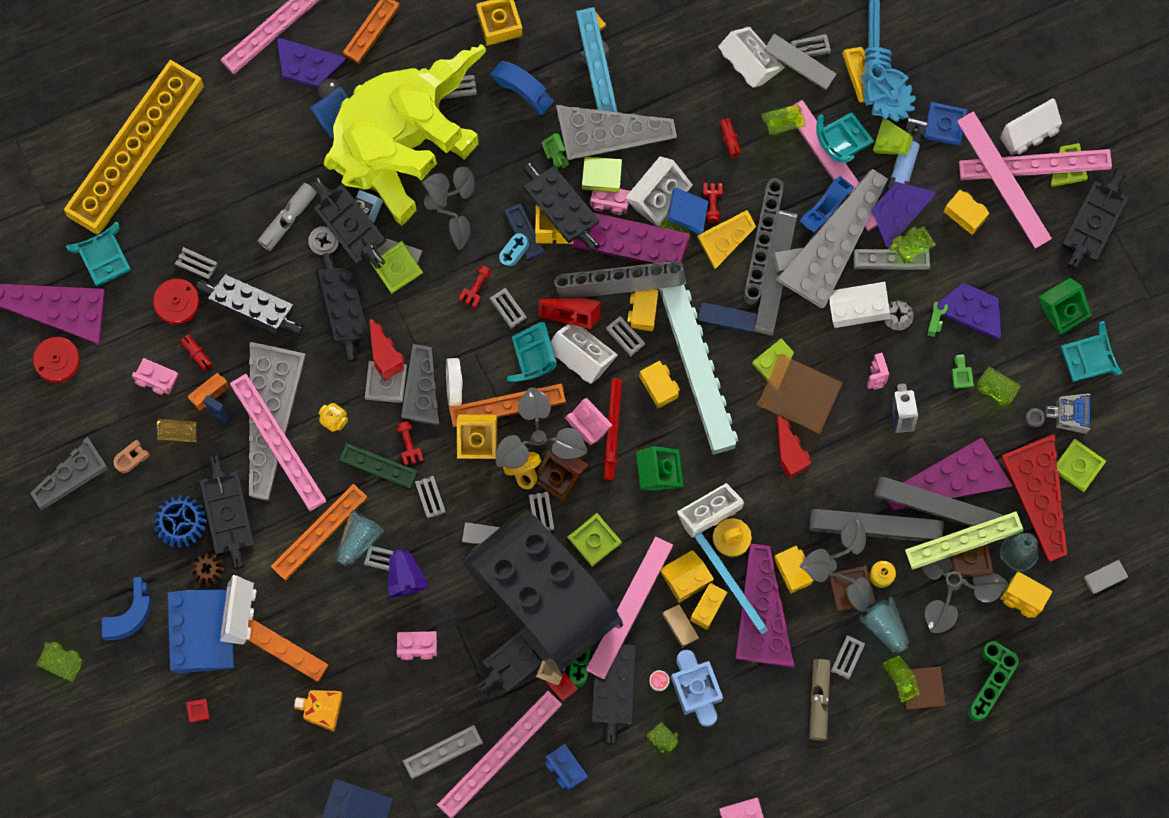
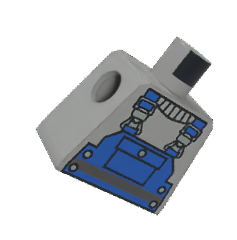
[892,384,918,433]
[1045,394,1090,434]

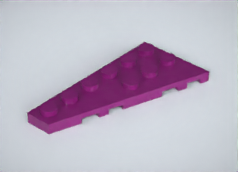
[0,284,105,346]
[887,438,1012,511]
[735,544,794,667]

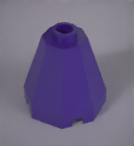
[388,549,428,598]

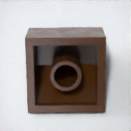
[536,448,588,502]

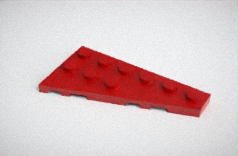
[1001,434,1067,562]

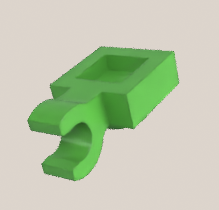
[541,134,569,168]
[928,302,948,337]
[951,355,974,389]

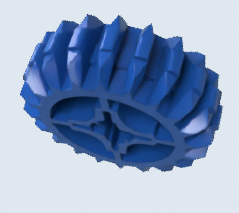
[153,495,207,548]

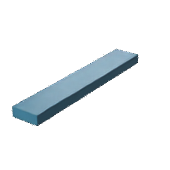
[576,7,617,112]
[695,533,767,634]

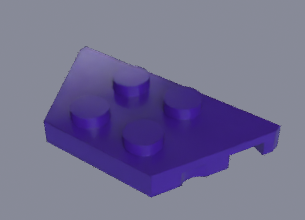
[277,38,346,88]
[871,182,936,248]
[932,283,1001,340]

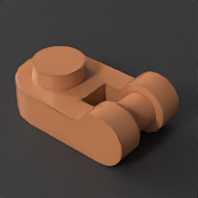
[114,440,150,473]

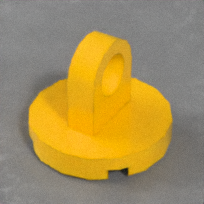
[503,452,541,489]
[713,518,752,557]

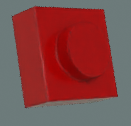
[187,699,210,723]

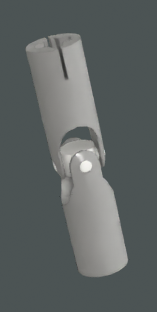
[257,183,317,251]

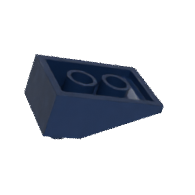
[322,779,393,818]

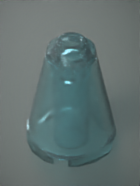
[335,510,385,566]
[1000,533,1039,571]
[859,597,909,653]

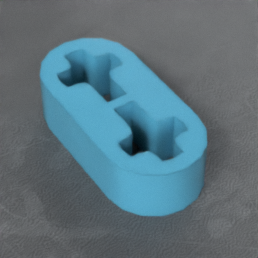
[499,233,530,267]

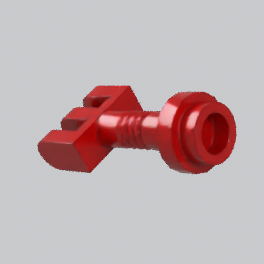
[703,183,722,223]
[458,265,491,308]
[397,422,424,466]

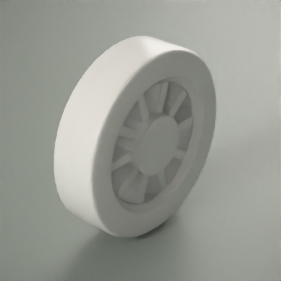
[446,358,463,407]

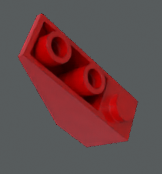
[370,319,405,381]
[776,415,811,479]

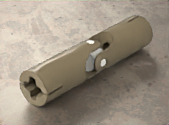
[809,659,831,740]

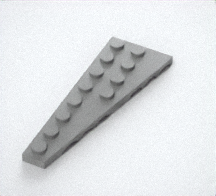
[776,169,888,308]
[249,342,306,501]

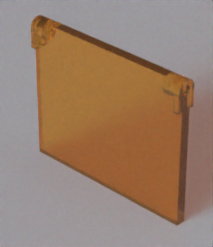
[757,354,842,434]

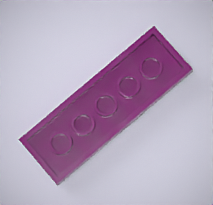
[571,213,690,264]

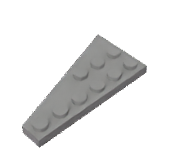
[556,105,677,160]

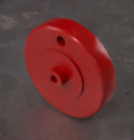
[153,279,200,325]
[33,337,80,383]

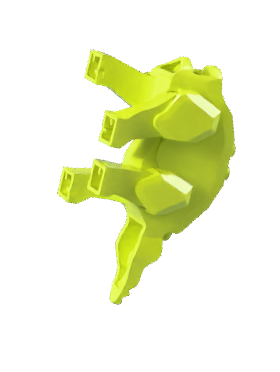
[324,44,486,226]

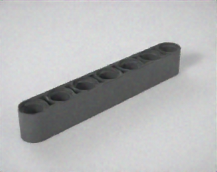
[744,178,784,305]
[754,210,797,336]
[554,261,686,298]
[874,477,1004,527]
[809,509,944,542]

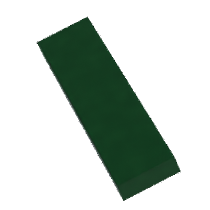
[339,443,418,490]

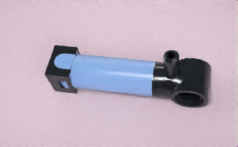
[887,116,927,191]

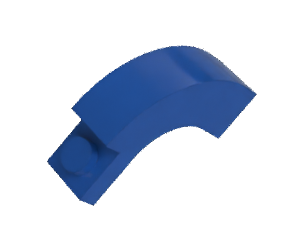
[490,61,554,115]
[800,176,855,233]
[102,577,152,640]

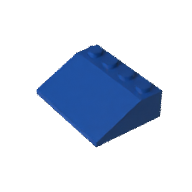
[168,590,235,674]

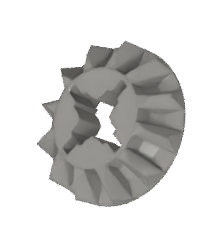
[309,226,339,255]
[884,300,914,330]

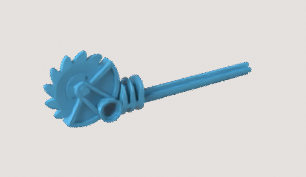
[861,0,916,122]

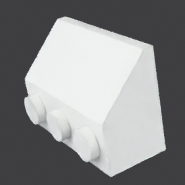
[718,27,785,88]
[1000,98,1062,156]
[626,157,693,226]
[829,282,891,328]
[550,324,617,384]
[677,483,744,538]
[220,575,256,644]

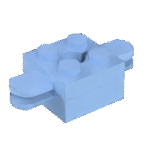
[671,650,723,727]

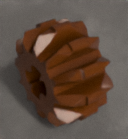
[190,554,224,587]

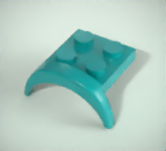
[816,112,874,163]
[66,222,131,286]
[1061,321,1122,383]
[507,322,557,382]

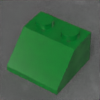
[1039,278,1092,335]
[636,446,684,491]

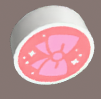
[649,671,669,691]

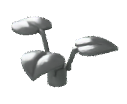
[422,167,474,250]
[496,388,587,468]
[800,519,872,612]
[922,557,1008,633]

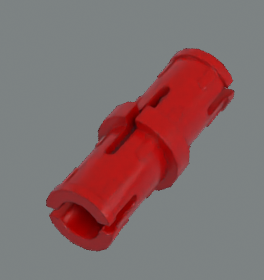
[719,118,741,157]
[180,334,213,371]

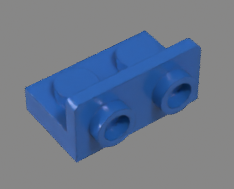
[545,744,588,791]

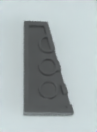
[400,344,439,425]
[30,437,108,510]

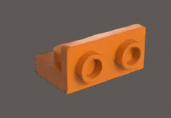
[188,373,230,411]

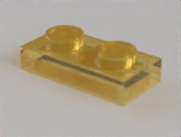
[157,419,197,442]

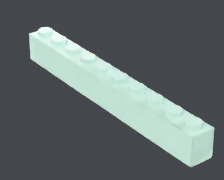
[659,282,738,455]

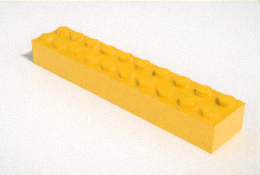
[64,60,204,235]

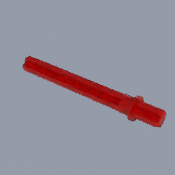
[602,378,622,480]

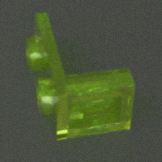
[883,656,920,702]
[647,722,679,753]

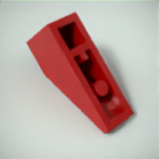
[539,298,600,329]

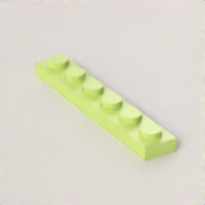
[905,512,1023,570]

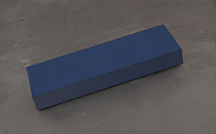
[504,203,545,261]
[698,302,757,333]
[203,395,230,426]

